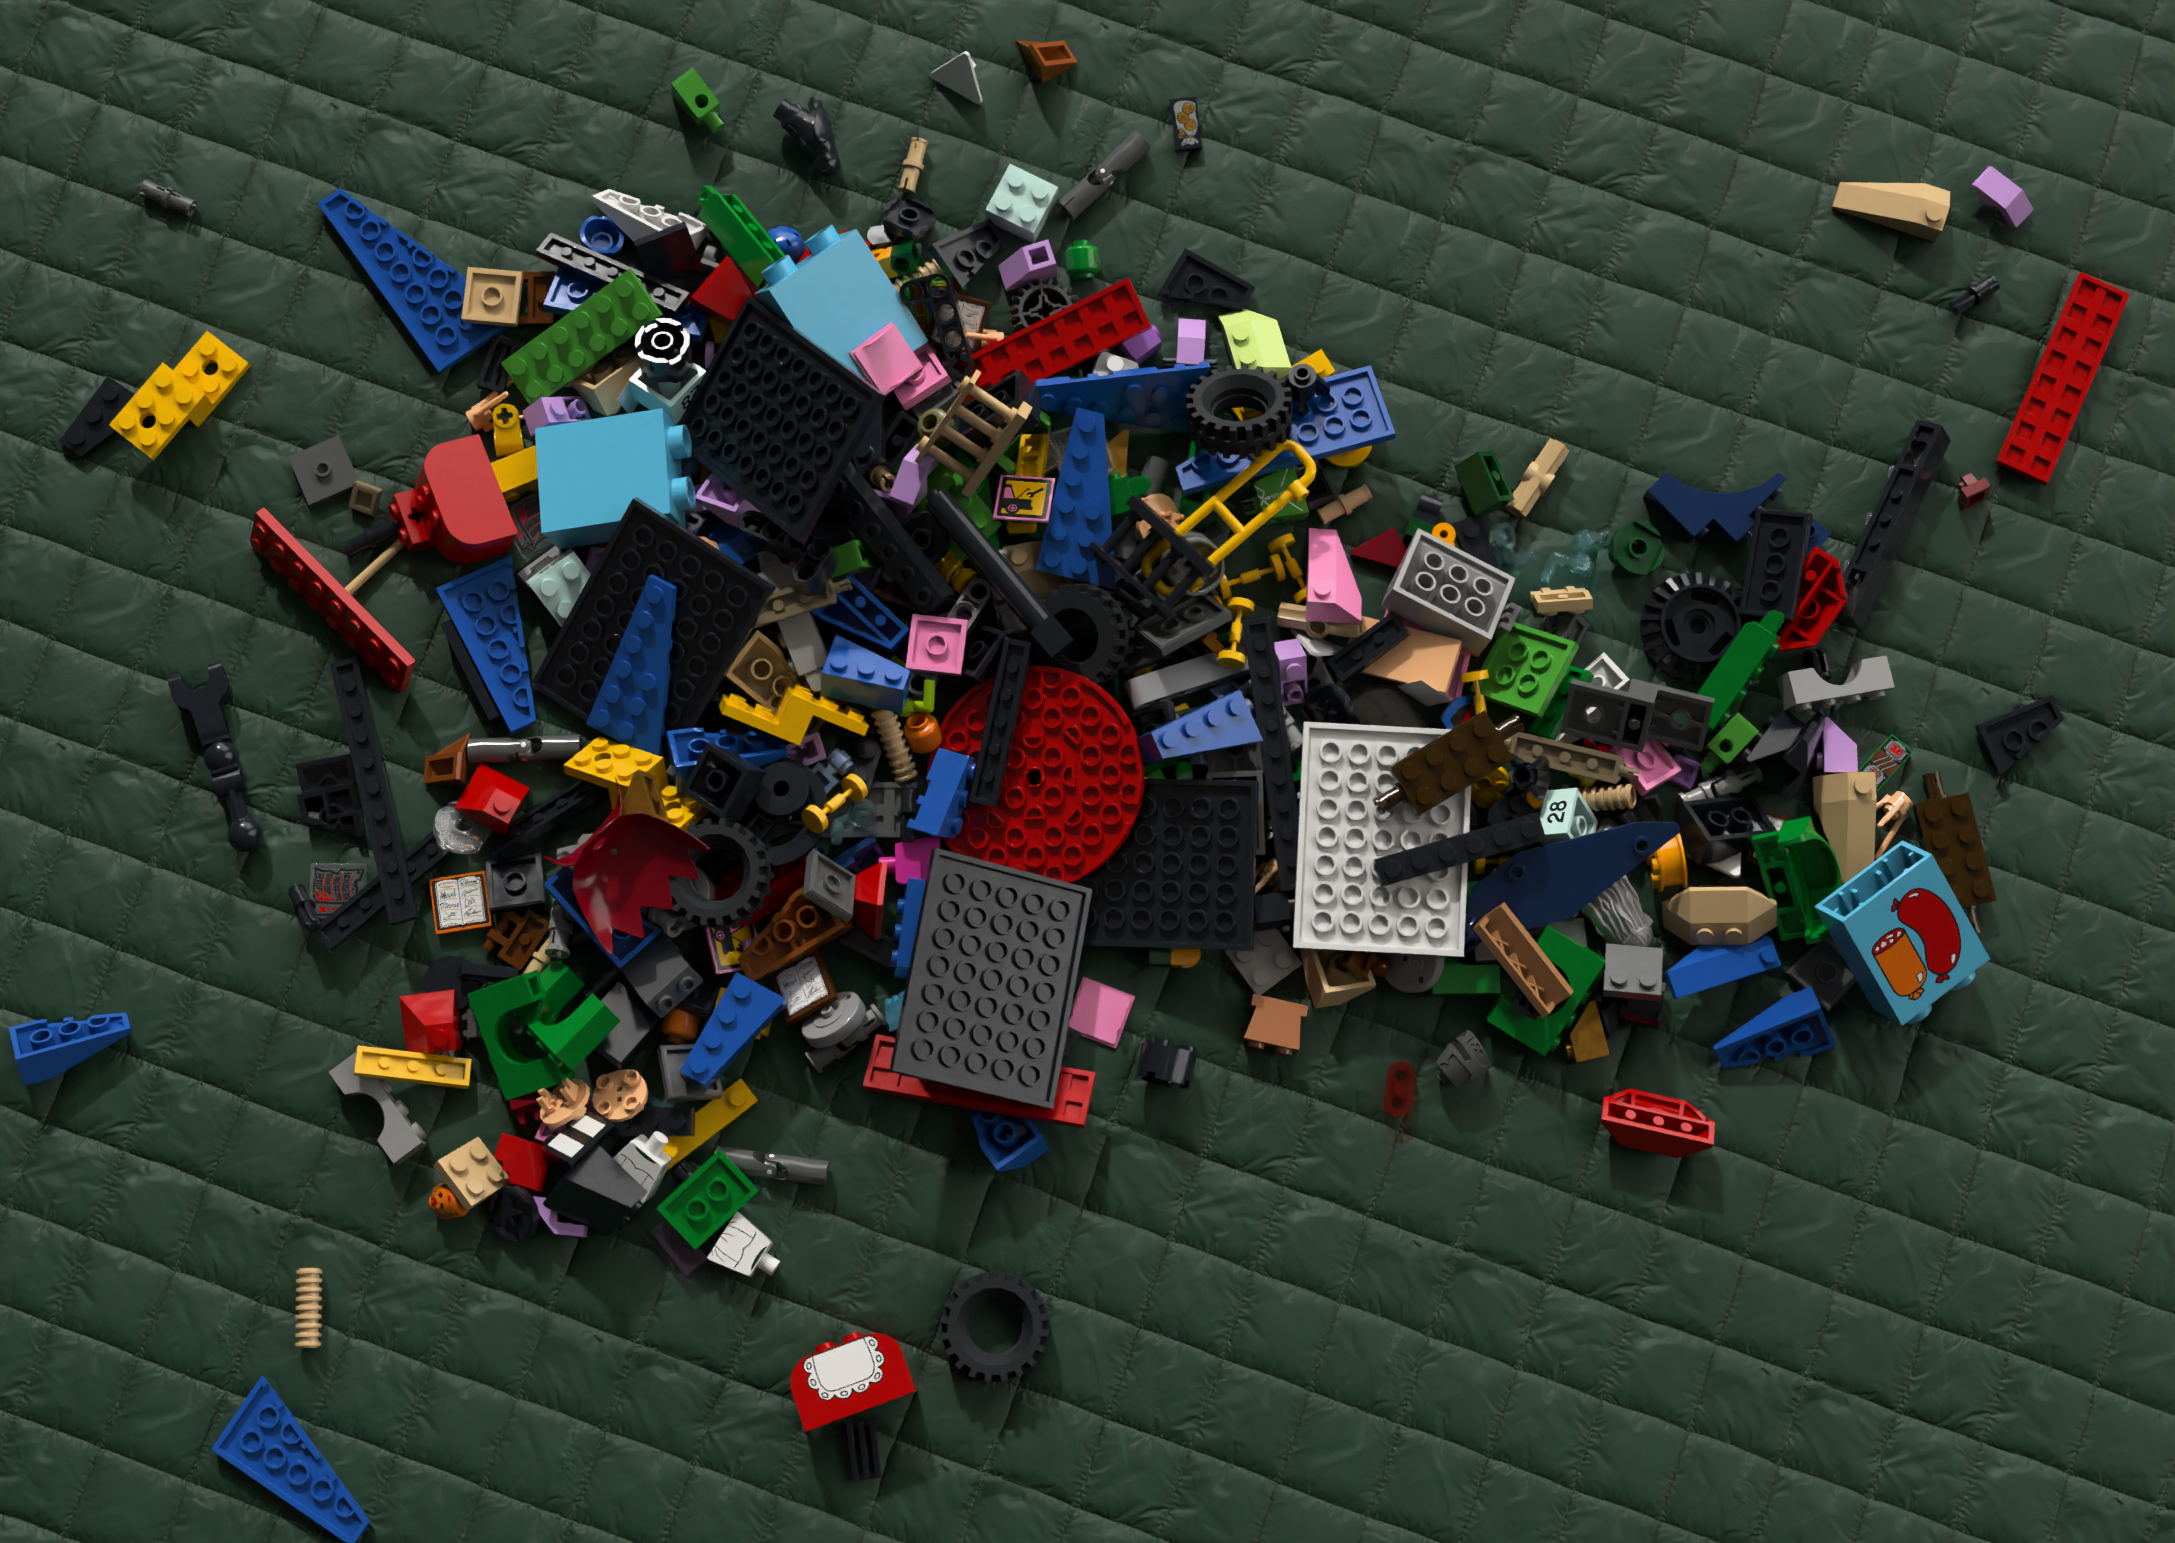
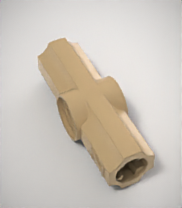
[1505,438,1569,519]
[1277,602,1363,639]

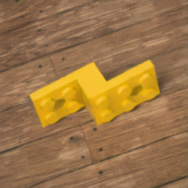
[109,331,251,461]
[718,684,869,746]
[563,736,710,832]

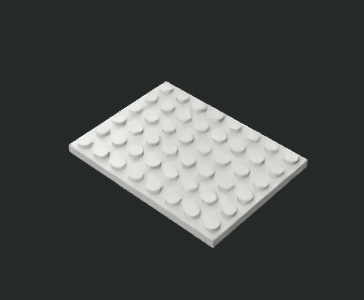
[1293,722,1471,957]

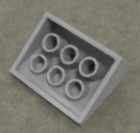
[1381,528,1515,656]

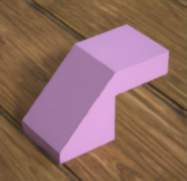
[1972,166,2034,228]
[1176,318,1206,366]
[889,443,940,509]
[533,1197,588,1238]

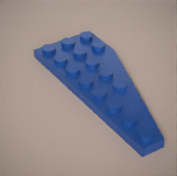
[318,188,508,375]
[1175,365,1396,496]

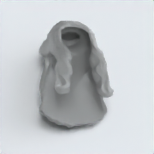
[1581,875,1653,947]

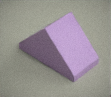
[786,732,827,770]

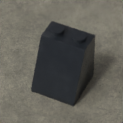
[594,981,664,1070]
[542,1144,648,1235]

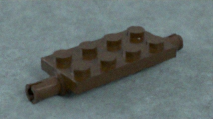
[1373,710,1524,817]
[1913,771,1997,934]

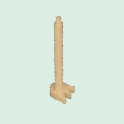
[345,539,405,595]

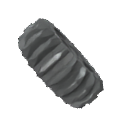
[1009,278,1078,333]

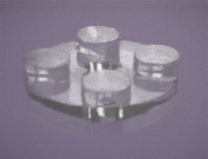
[433,800,491,854]

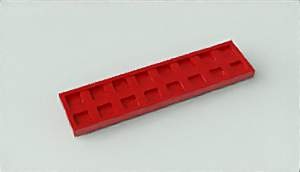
[1995,272,2130,486]
[947,278,1152,400]
[250,507,416,693]
[862,1034,1096,1129]

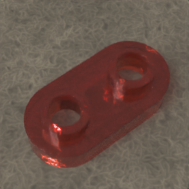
[1383,1061,1416,1118]

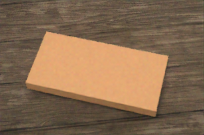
[1347,616,1463,695]

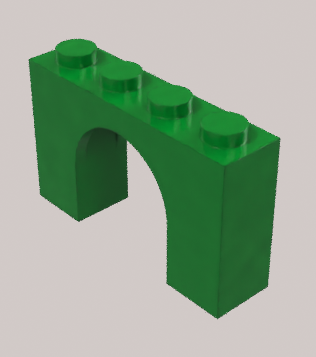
[1428,882,1500,997]
[1486,924,1605,1057]
[513,958,621,1071]
[467,970,576,1101]

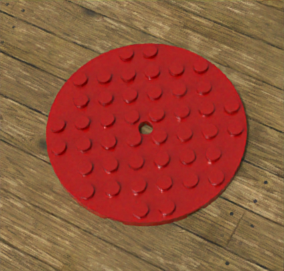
[927,666,1145,883]

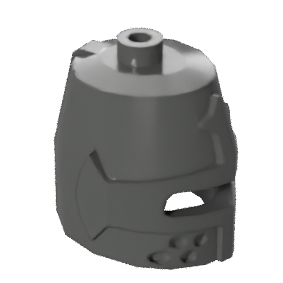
[1435,1030,1492,1088]

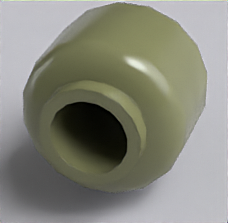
[917,408,954,449]

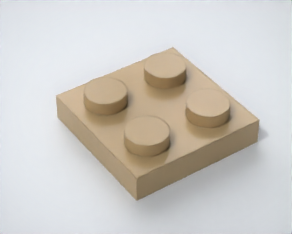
[461,267,524,327]
[433,1137,510,1211]

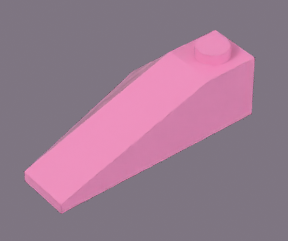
[1305,528,1362,624]

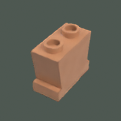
[1243,994,1309,1056]

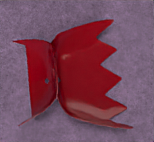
[542,777,709,955]

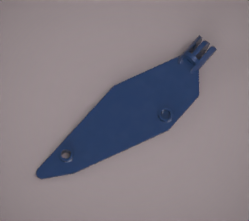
[1452,822,1680,962]

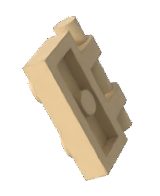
[1529,586,1593,616]

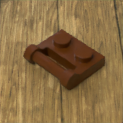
[507,271,556,329]

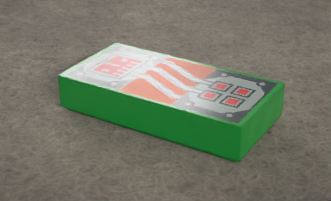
[1858,734,1913,792]

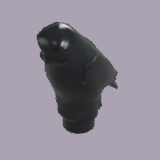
[773,95,841,178]

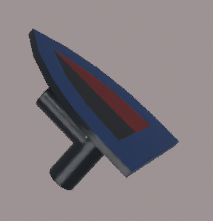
[1428,695,1476,729]

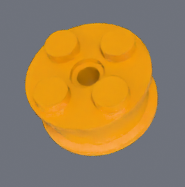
[1645,833,1688,892]

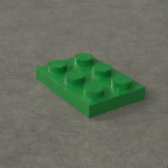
[656,1149,759,1250]

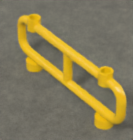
[1141,439,1317,597]

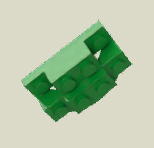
[1752,816,1842,945]

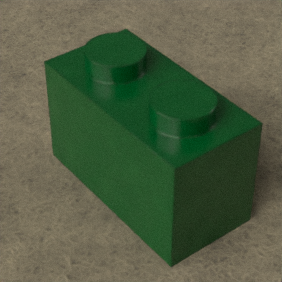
[1454,450,1515,516]

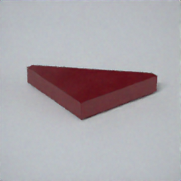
[1349,527,1407,569]

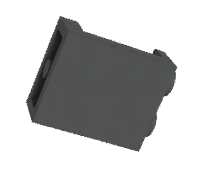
[620,932,703,1018]

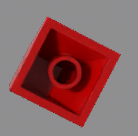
[454,763,530,835]
[852,861,888,941]
[399,989,464,1053]

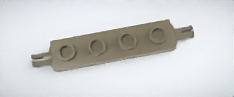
[753,578,852,629]
[1504,732,1641,784]

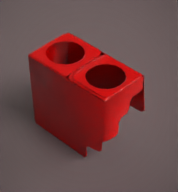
[494,1133,553,1193]

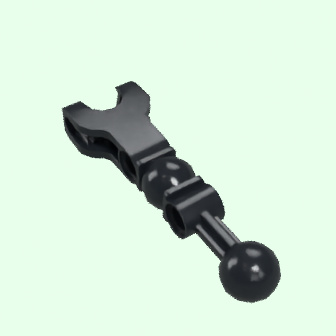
[167,660,264,852]

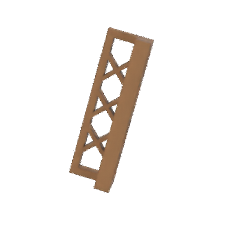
[1473,902,1574,1018]

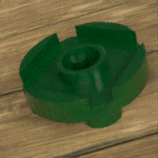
[1608,521,1665,577]

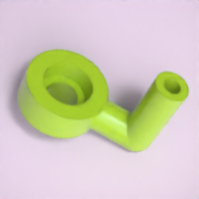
[898,679,935,717]

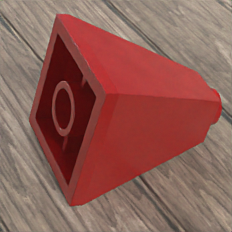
[689,256,755,327]

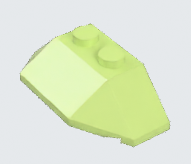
[1218,309,1291,412]

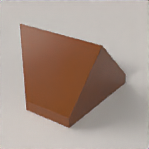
[1015,40,1077,83]
[423,732,471,786]

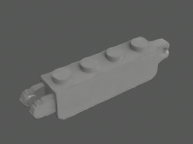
[757,550,828,694]

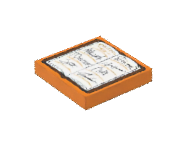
[429,871,493,935]

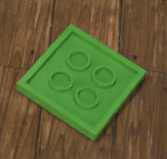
[1469,622,1579,719]

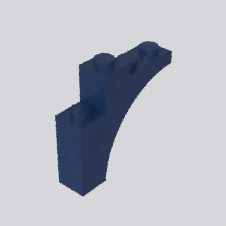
[1643,472,1786,548]

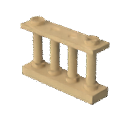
[914,370,1033,498]

